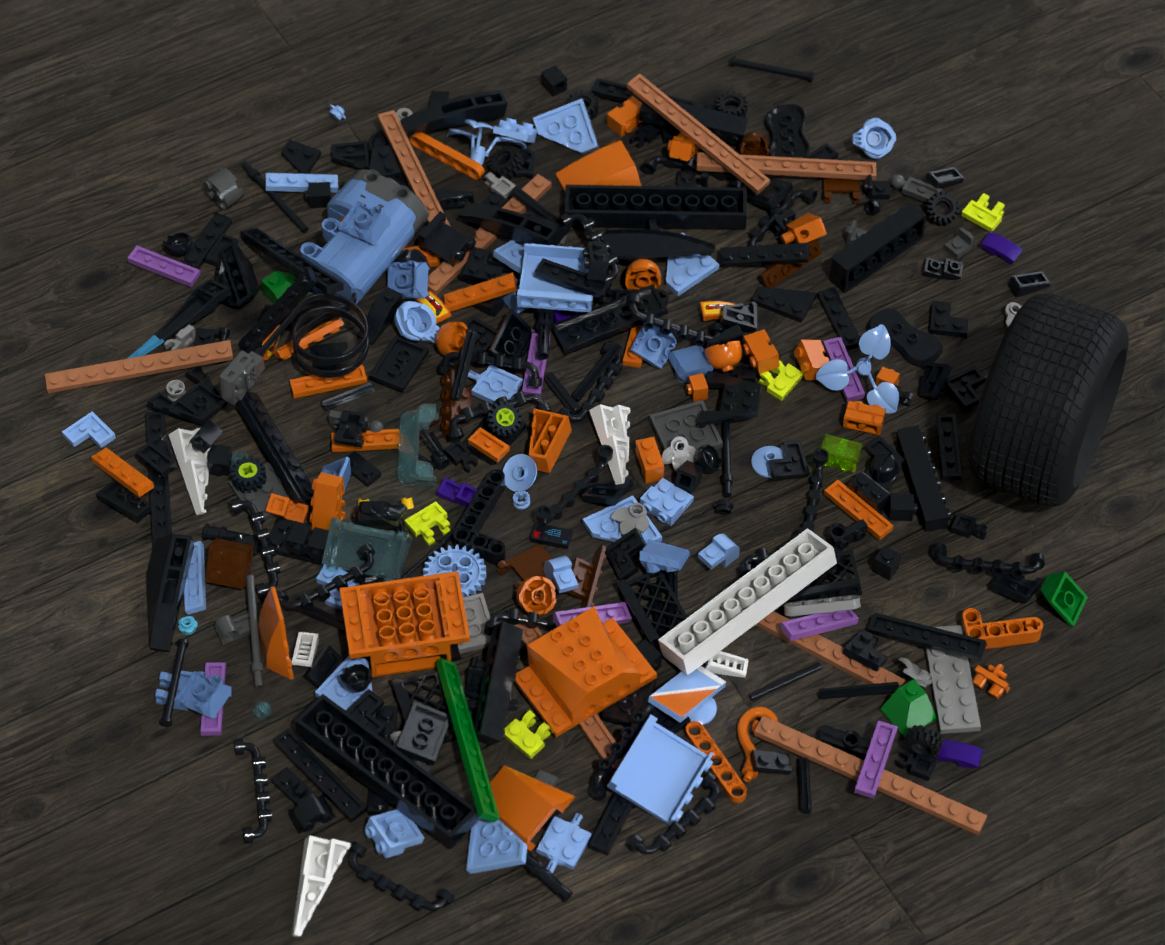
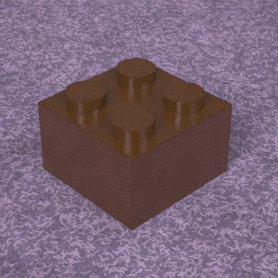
[205,538,254,589]

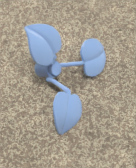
[447,119,526,166]
[816,324,899,413]

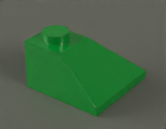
[261,271,314,306]
[1041,572,1088,627]
[880,679,937,739]

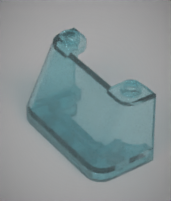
[398,404,439,487]
[321,518,412,582]

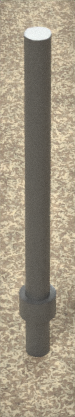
[246,575,264,688]

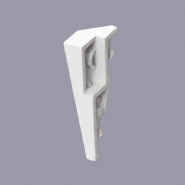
[589,404,630,485]
[169,428,210,515]
[292,836,350,937]

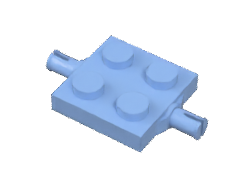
[468,364,523,404]
[536,813,592,874]

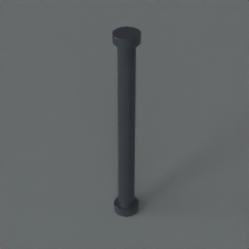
[731,56,814,82]
[160,639,189,727]

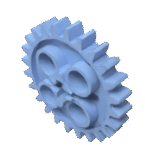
[423,545,487,597]

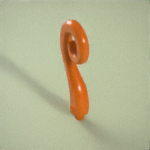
[737,707,778,782]

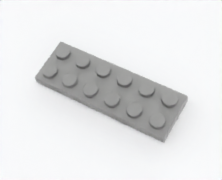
[925,625,981,734]

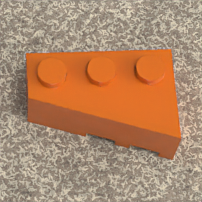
[529,408,572,473]
[310,472,346,536]

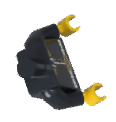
[353,497,414,529]

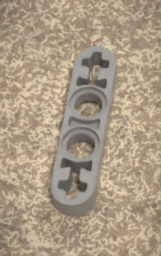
[784,595,861,616]

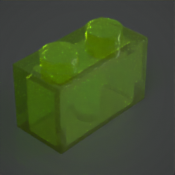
[821,434,863,472]

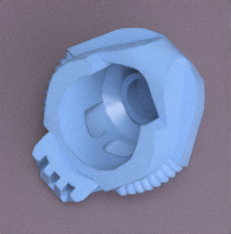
[852,118,896,159]
[394,301,440,344]

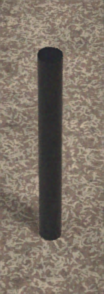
[748,662,822,701]

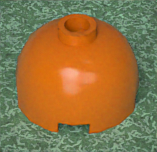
[625,259,661,289]
[435,322,468,356]
[704,341,742,372]
[516,576,557,615]

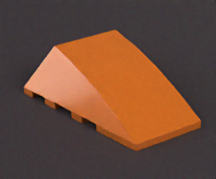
[556,140,641,193]
[258,586,294,680]
[490,765,575,851]

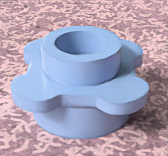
[329,104,346,121]

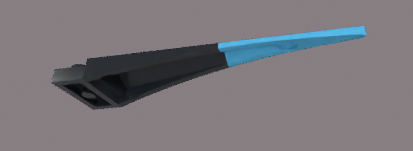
[127,279,232,359]

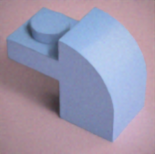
[698,534,740,570]
[543,556,578,594]

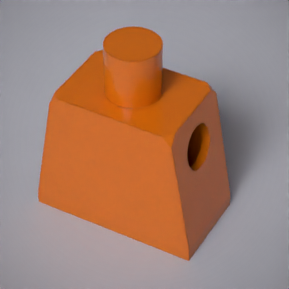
[780,213,827,244]

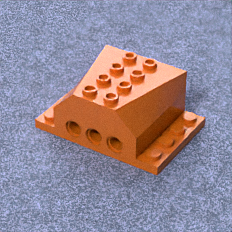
[340,571,470,678]
[514,606,657,737]

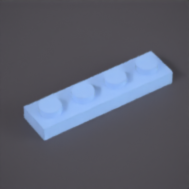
[266,173,338,193]
[184,541,206,615]

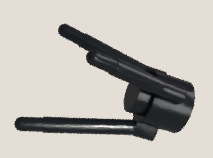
[413,429,451,470]

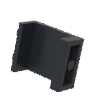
[418,211,476,266]

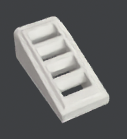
[291,632,319,667]
[704,651,749,678]

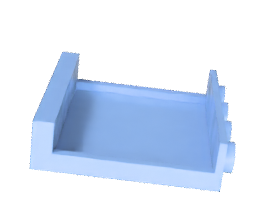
[517,243,593,313]
[607,715,713,826]

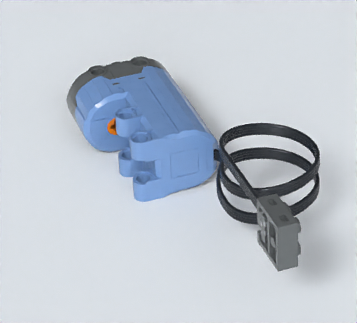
[219,169,430,405]

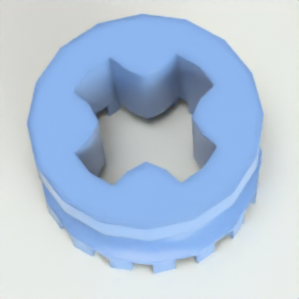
[513,490,530,510]

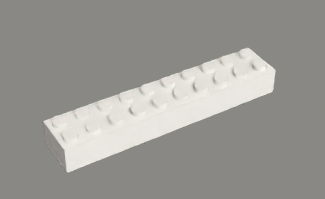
[658,528,837,675]

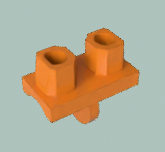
[972,664,1010,699]

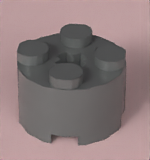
[203,168,244,211]

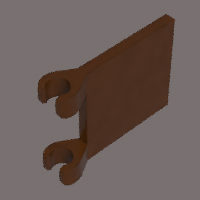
[823,178,860,204]
[497,544,552,594]

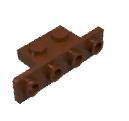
[761,239,821,288]
[441,369,471,438]
[566,545,607,608]

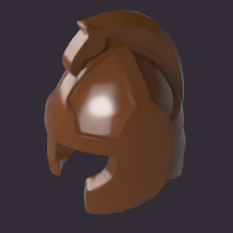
[739,132,770,156]

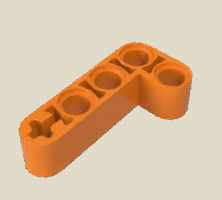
[961,608,1043,649]

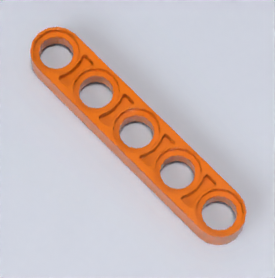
[410,132,485,180]
[686,721,747,803]

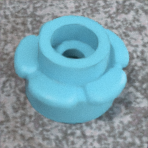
[178,616,198,635]

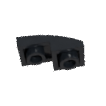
[922,257,963,280]

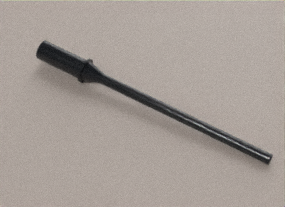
[400,529,454,579]

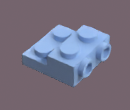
[493,118,538,143]
[640,478,694,526]
[365,809,424,858]

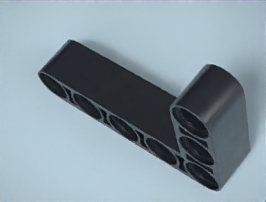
[453,469,506,565]

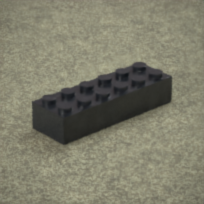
[829,202,926,294]

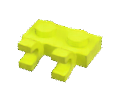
[961,193,1005,232]
[759,360,803,401]
[404,501,450,546]
[504,710,551,760]

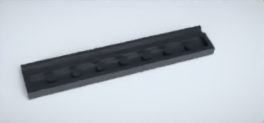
[236,392,314,504]

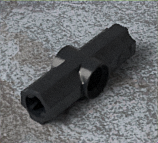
[819,725,871,758]

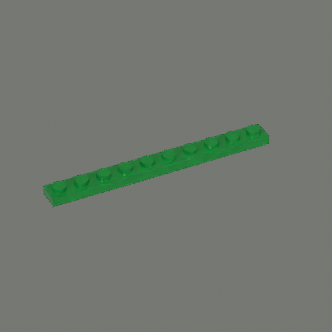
[436,658,500,823]

